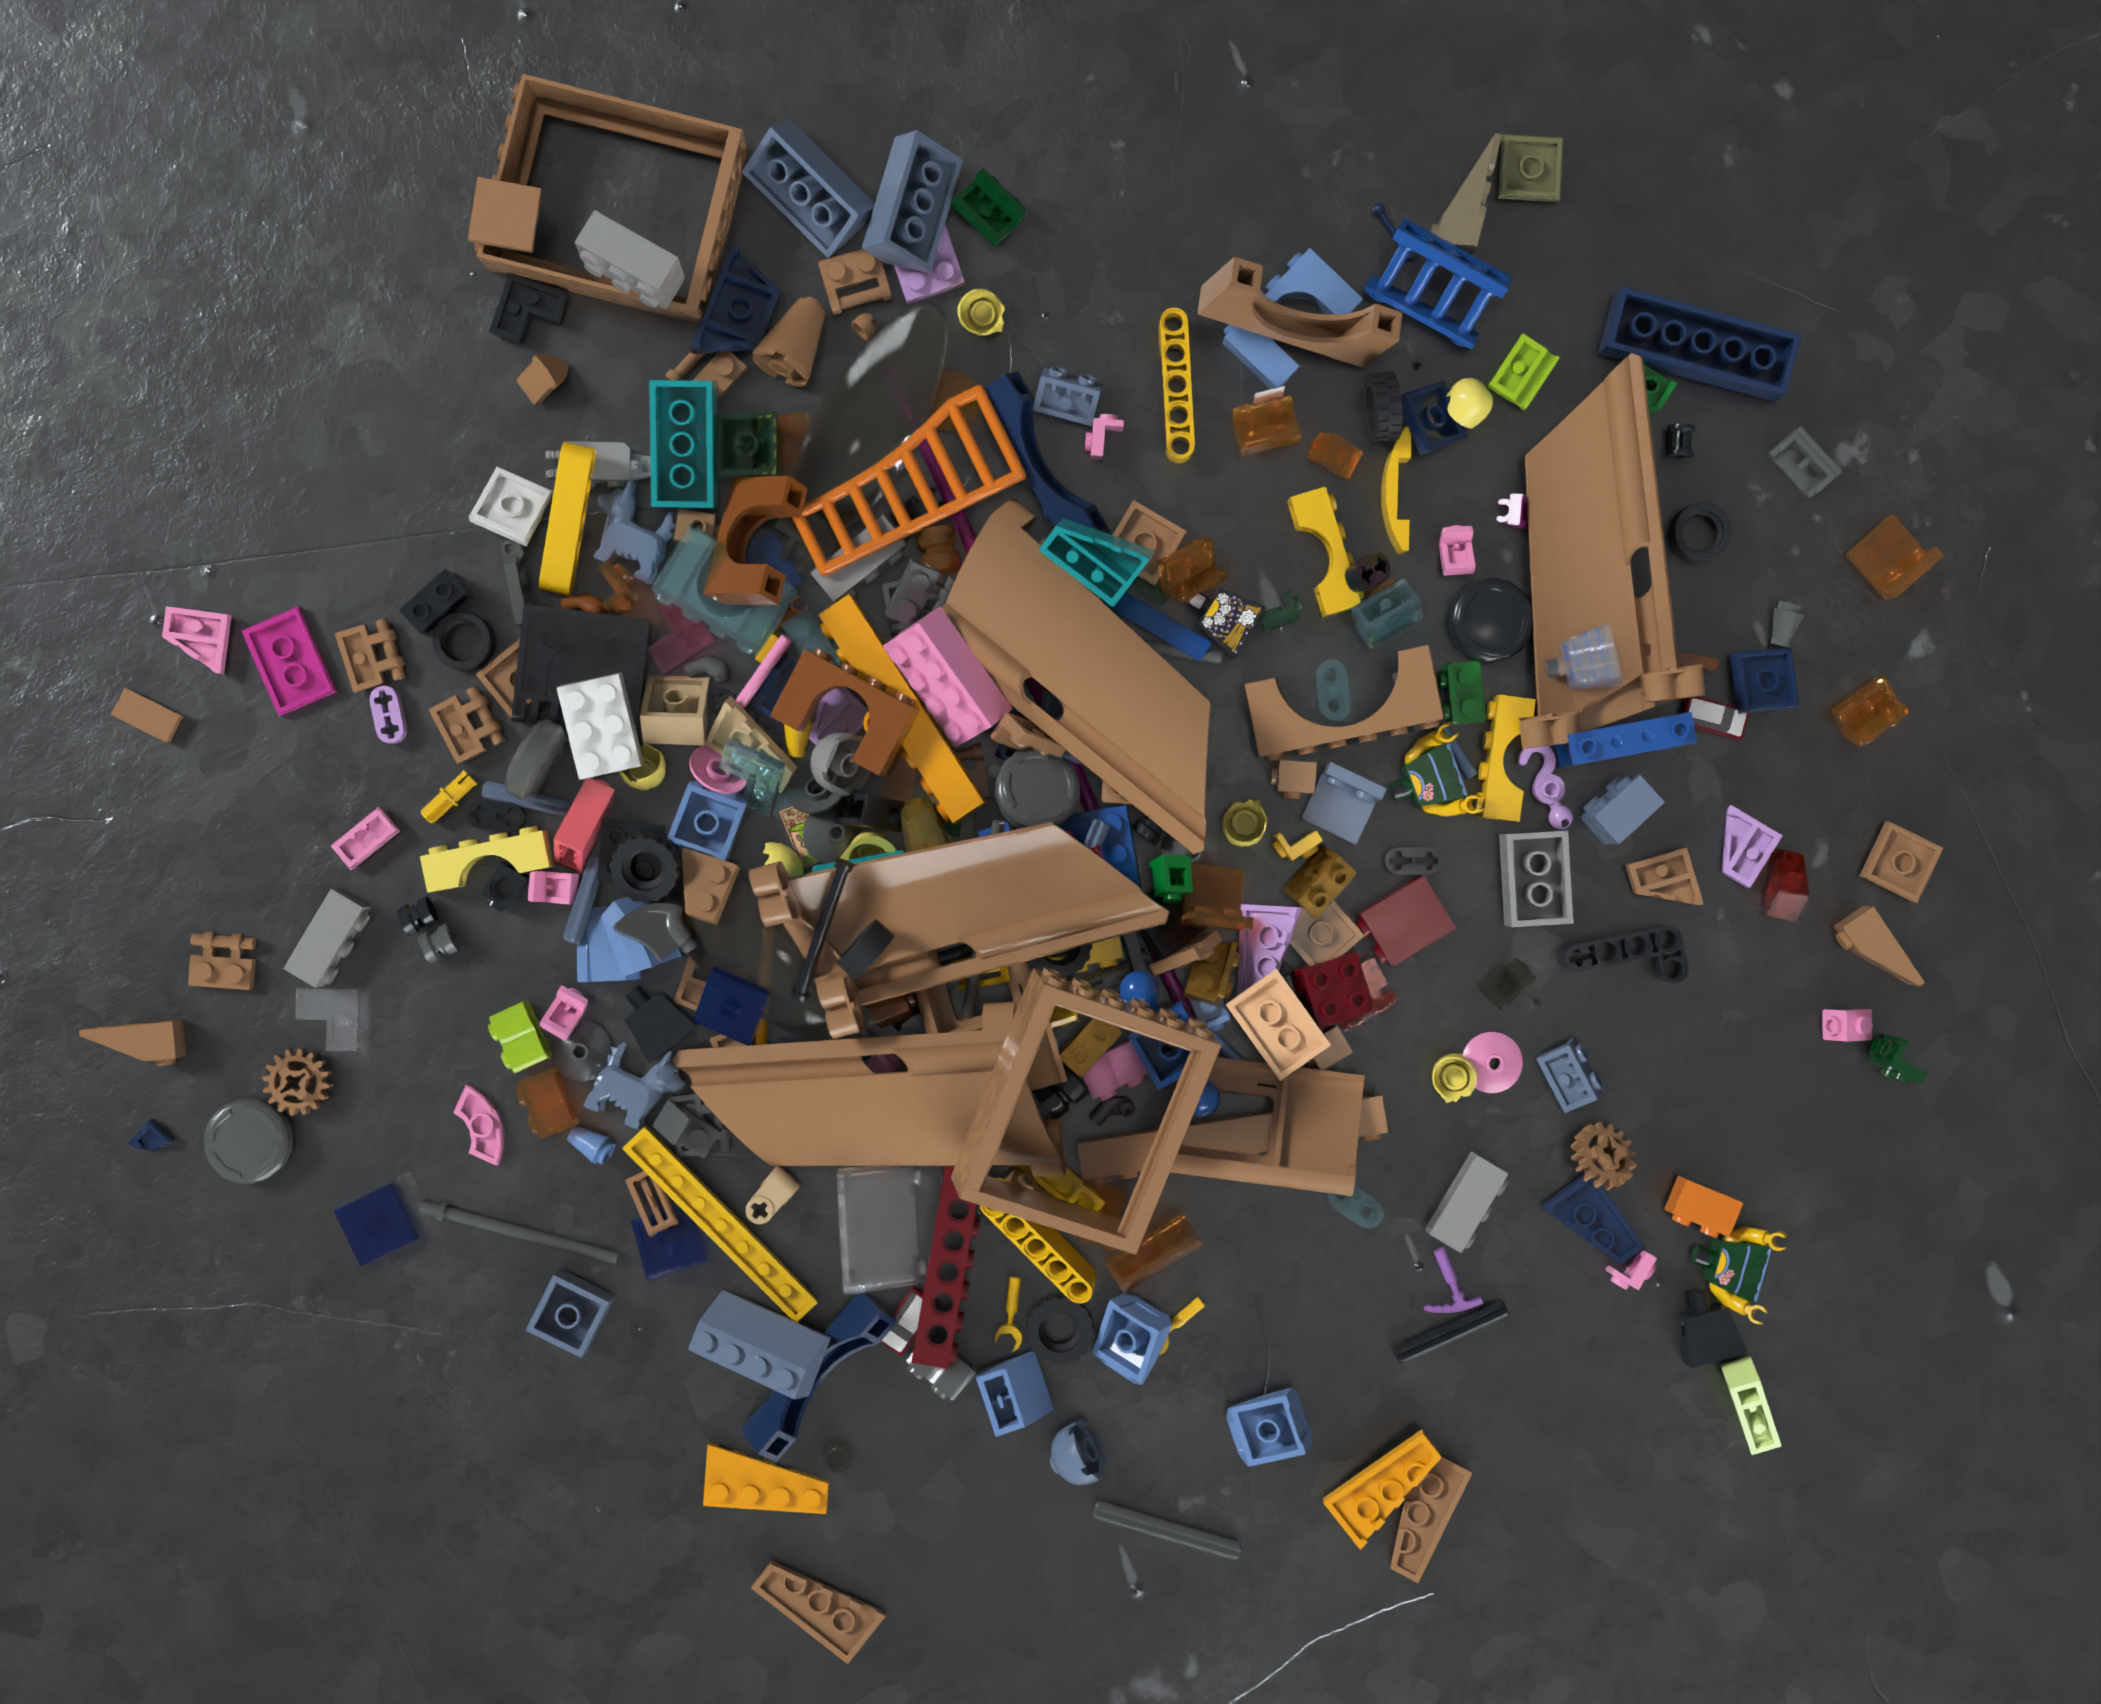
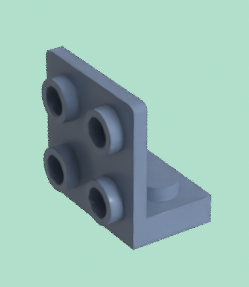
[1301,762,1387,844]

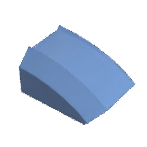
[667,780,748,862]
[601,897,685,977]
[577,906,643,982]
[1092,1293,1172,1385]
[1226,1387,1312,1467]

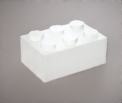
[557,672,644,780]

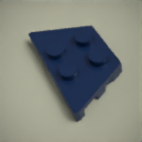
[690,245,780,354]

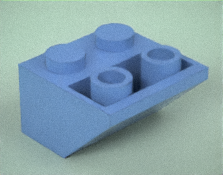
[976,1351,1054,1437]

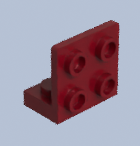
[1291,952,1374,1029]

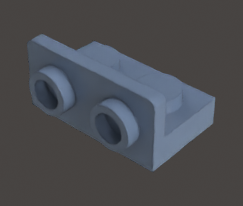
[1033,366,1103,426]
[1536,1037,1603,1113]

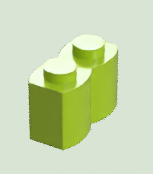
[488,1001,553,1073]

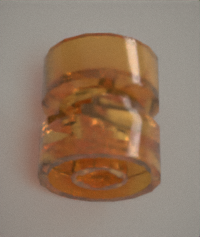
[915,524,962,574]

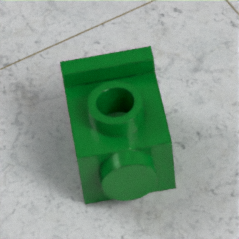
[1644,365,1677,415]
[1149,854,1193,903]

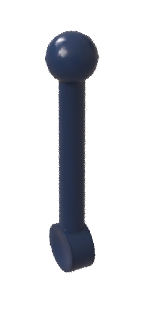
[1373,203,1414,260]

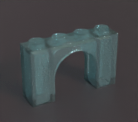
[651,523,798,655]

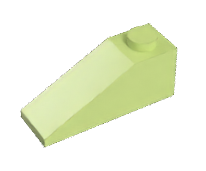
[1720,1356,1782,1455]

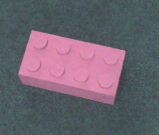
[883,606,1013,748]

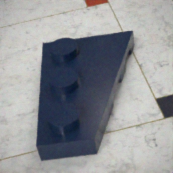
[1540,1174,1645,1265]

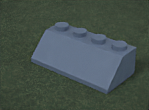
[742,119,875,259]
[861,130,963,273]
[688,1289,831,1400]

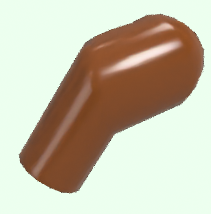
[561,592,607,614]

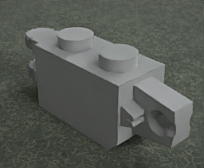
[546,441,651,489]

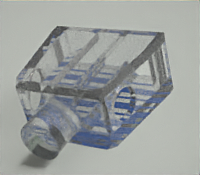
[1545,623,1623,689]

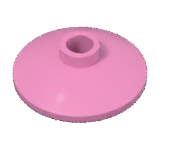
[689,745,749,794]
[1463,1032,1523,1093]

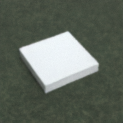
[469,467,553,546]

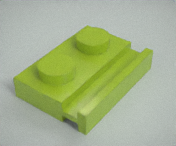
[1487,333,1560,411]

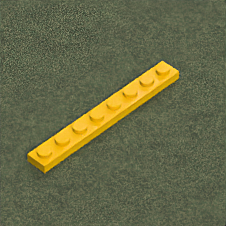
[622,1125,819,1322]

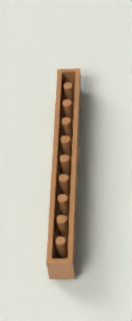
[1076,1093,1388,1184]

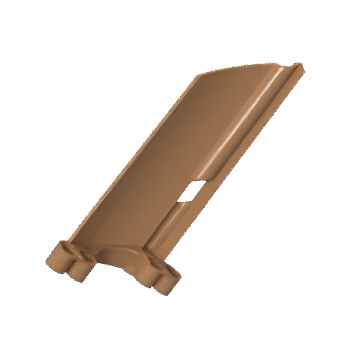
[1518,353,1706,749]
[749,822,1169,1039]

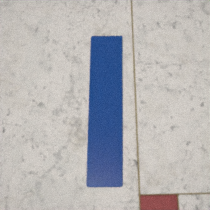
[1099,591,1211,661]

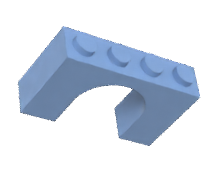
[1222,248,1363,390]

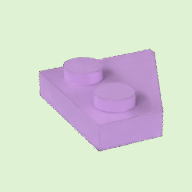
[808,687,869,745]
[1721,805,1783,889]

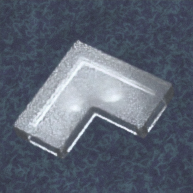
[295,988,361,1051]

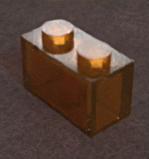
[516,1066,580,1140]

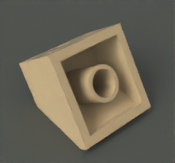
[640,675,710,746]

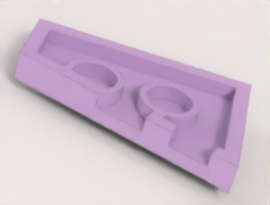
[1236,904,1302,996]

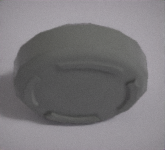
[505,719,567,801]
[994,747,1080,829]
[204,1098,293,1184]

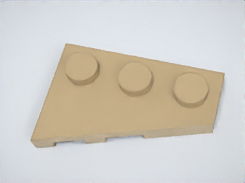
[705,695,798,794]

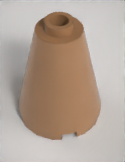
[752,297,826,387]

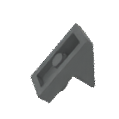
[652,1099,721,1158]

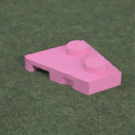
[162,606,232,674]

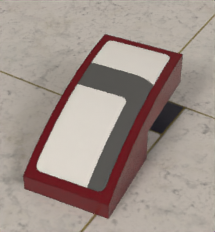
[1681,696,1749,741]
[880,1285,938,1356]

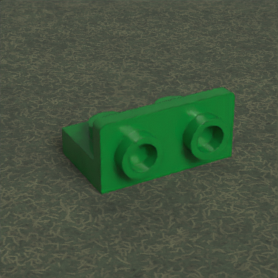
[1438,661,1486,726]

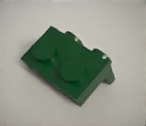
[951,168,1027,247]
[1867,1034,1927,1085]

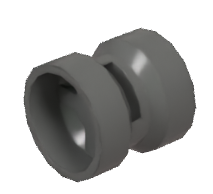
[418,923,460,963]

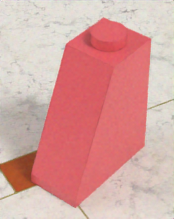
[554,778,615,874]

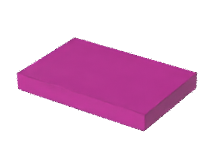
[242,606,338,716]

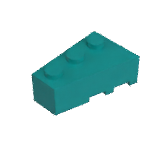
[1039,518,1155,607]

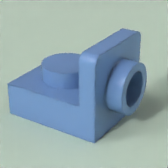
[1189,998,1231,1032]

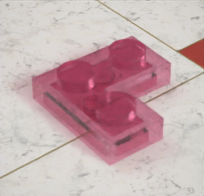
[647,589,716,675]

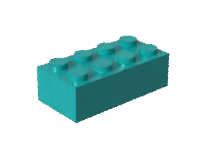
[649,380,719,508]

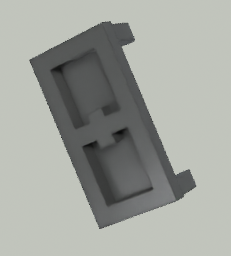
[1767,426,1843,499]

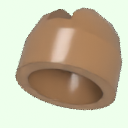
[851,313,878,341]

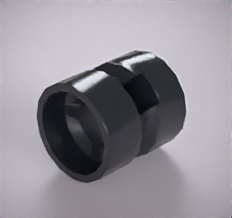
[1032,1063,1090,1118]

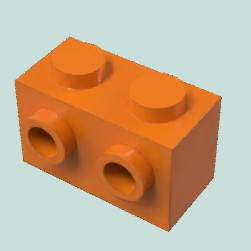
[1664,1175,1743,1238]

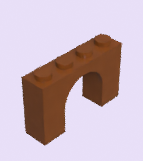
[703,476,808,605]
[770,647,920,776]

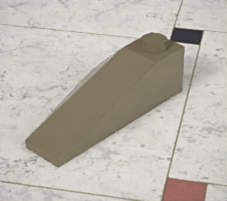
[1430,133,1502,254]

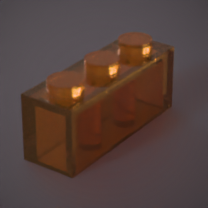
[1104,1213,1202,1294]

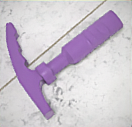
[1423,1247,1483,1313]

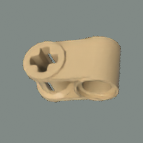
[746,1166,802,1224]

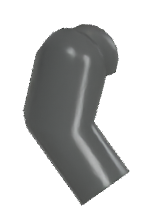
[684,655,730,683]

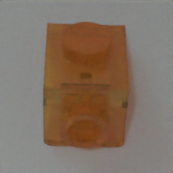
[1307,432,1363,479]

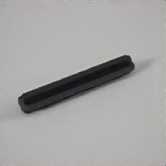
[1393,1300,1509,1364]

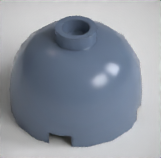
[1050,1420,1108,1486]

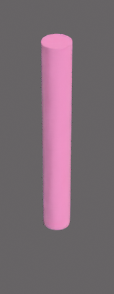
[735,634,792,709]

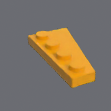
[1323,1429,1442,1550]
[703,1442,829,1514]

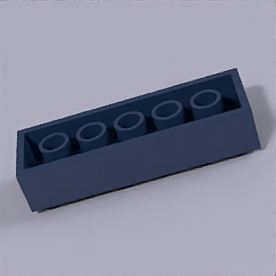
[1598,286,1802,402]

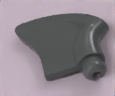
[613,903,697,962]

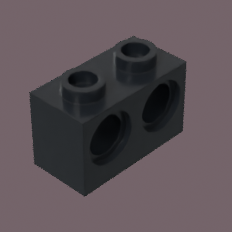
[399,569,474,636]

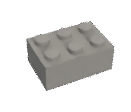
[575,210,685,310]
[1499,831,1574,927]

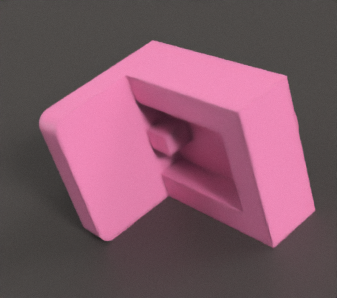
[1085,414,1124,461]
[1439,525,1476,576]
[528,871,579,905]
[539,986,588,1041]
[1822,1009,1873,1042]
[1605,1249,1657,1290]

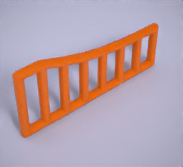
[792,385,1026,576]

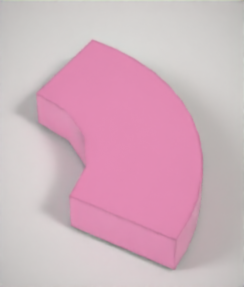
[453,1084,505,1166]

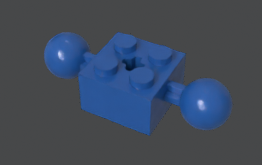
[1119,971,1220,1118]

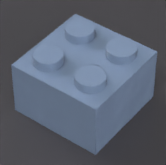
[1579,775,1665,845]
[525,1268,616,1358]

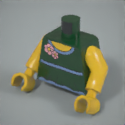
[1389,721,1484,817]
[1691,1226,1788,1325]

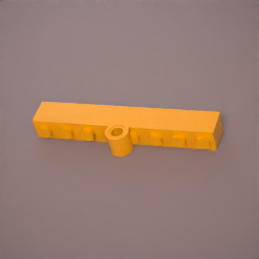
[818,594,988,824]

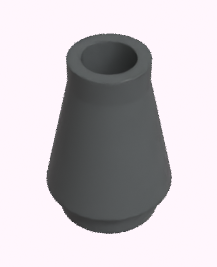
[1771,601,1805,647]

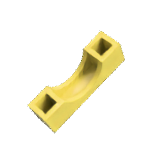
[420,826,555,893]

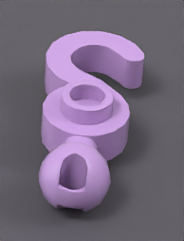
[1517,746,1573,830]

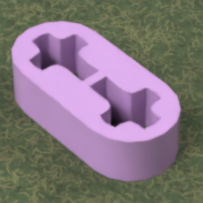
[370,686,407,744]

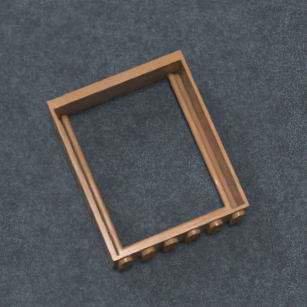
[474,74,749,324]
[951,967,1222,1254]

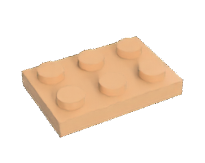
[1226,968,1331,1081]

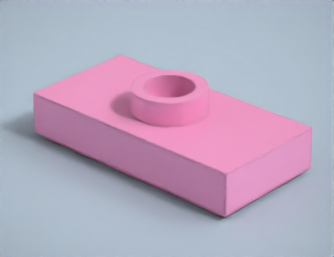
[331,807,401,870]

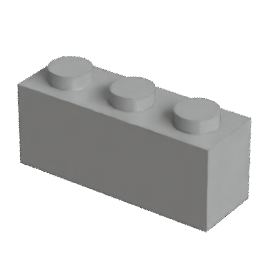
[811,515,908,603]
[283,888,371,988]
[1424,1151,1508,1253]

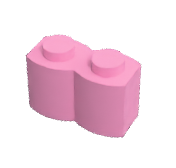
[1083,1039,1148,1101]

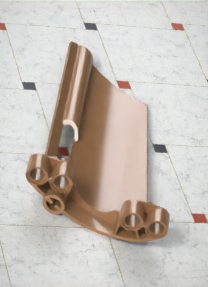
[941,498,1211,854]
[672,1002,1066,1177]

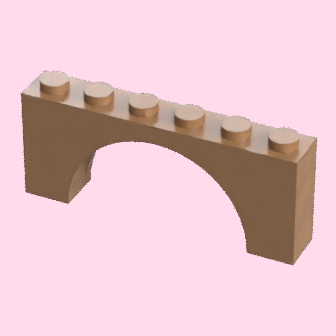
[1197,256,1403,367]
[1245,645,1445,762]

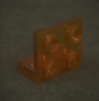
[1846,514,1944,600]
[1181,864,1254,931]

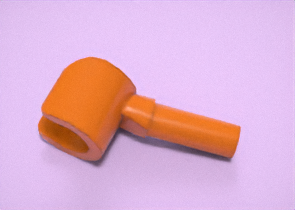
[772,596,808,632]

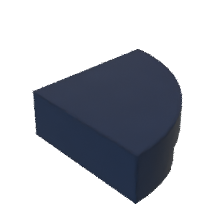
[128,1119,176,1150]

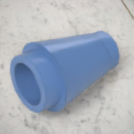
[567,1125,615,1165]

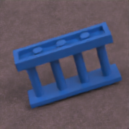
[1364,218,1513,349]
[1553,712,1697,768]

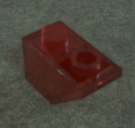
[1763,848,1809,922]

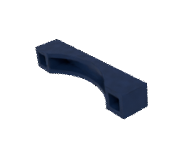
[985,372,1111,534]
[741,1289,898,1462]

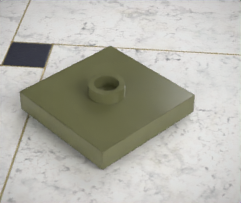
[1497,134,1564,202]

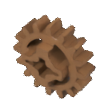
[262,1048,333,1116]
[1570,1122,1637,1190]

